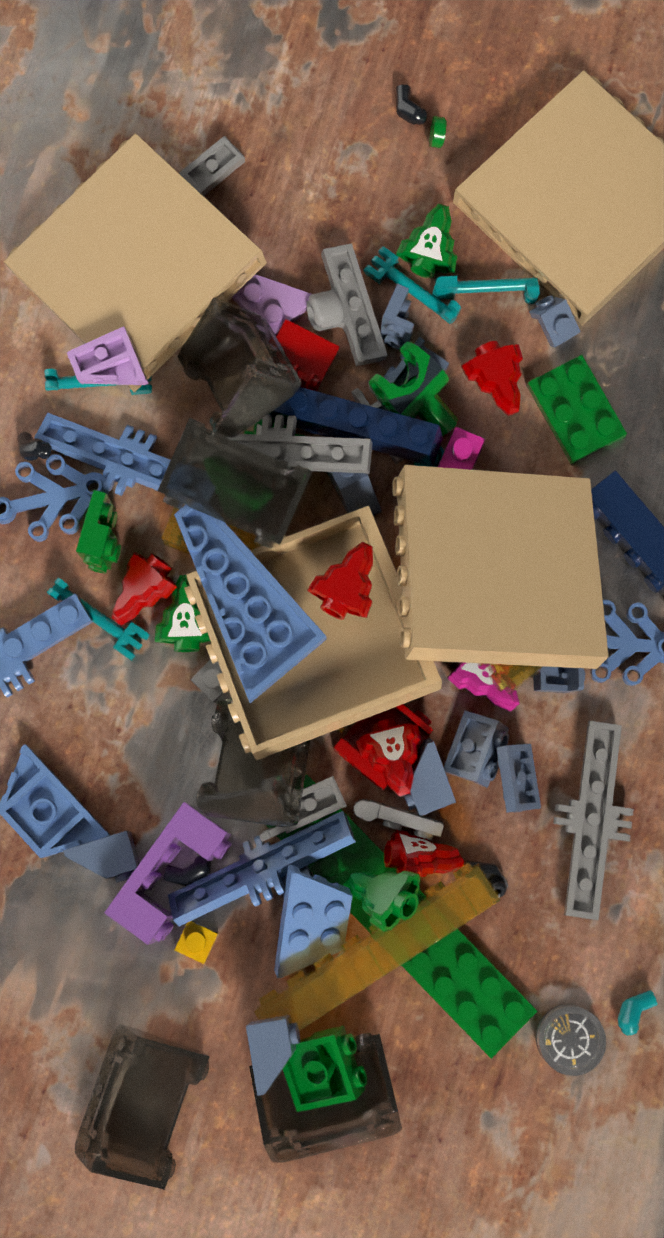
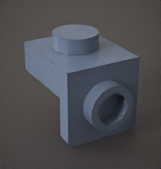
[529,296,581,347]
[533,666,585,693]

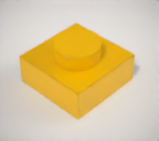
[174,921,219,964]

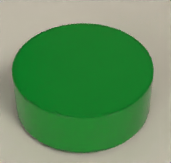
[429,116,447,148]

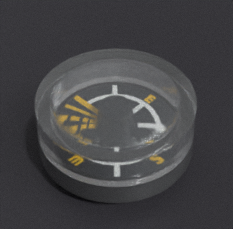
[536,1004,606,1076]

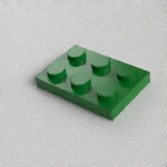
[527,355,627,465]

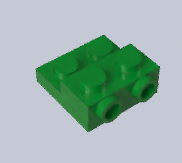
[76,490,121,574]
[283,1026,367,1112]

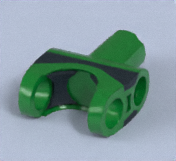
[369,342,459,436]

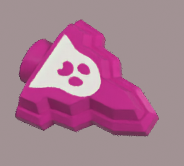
[447,662,520,712]

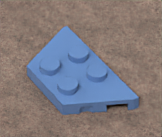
[0,744,110,858]
[274,865,352,978]

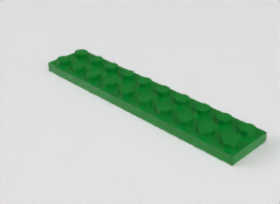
[262,774,538,1059]

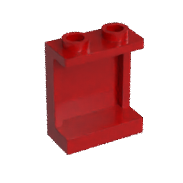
[334,703,433,791]

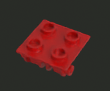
[257,319,340,391]

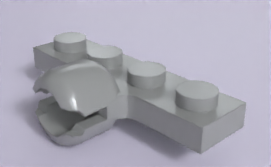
[307,243,388,366]

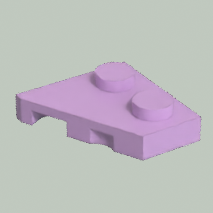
[232,274,311,340]
[67,326,149,385]

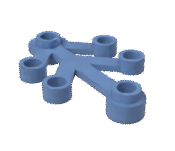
[0,454,109,542]
[590,600,664,686]

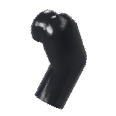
[396,85,428,125]
[17,432,52,461]
[163,856,211,886]
[465,860,508,898]

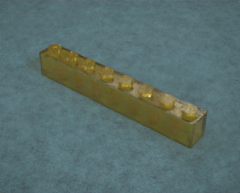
[254,862,501,1031]

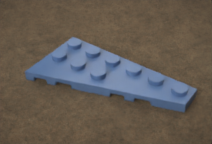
[174,494,327,703]

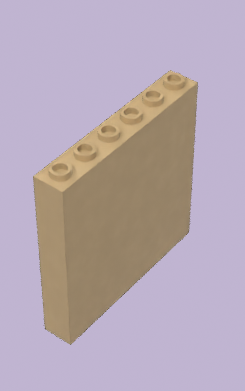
[453,70,664,326]
[3,133,267,393]
[392,465,609,669]
[184,506,442,761]

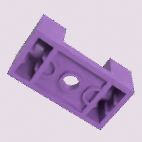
[104,802,232,945]

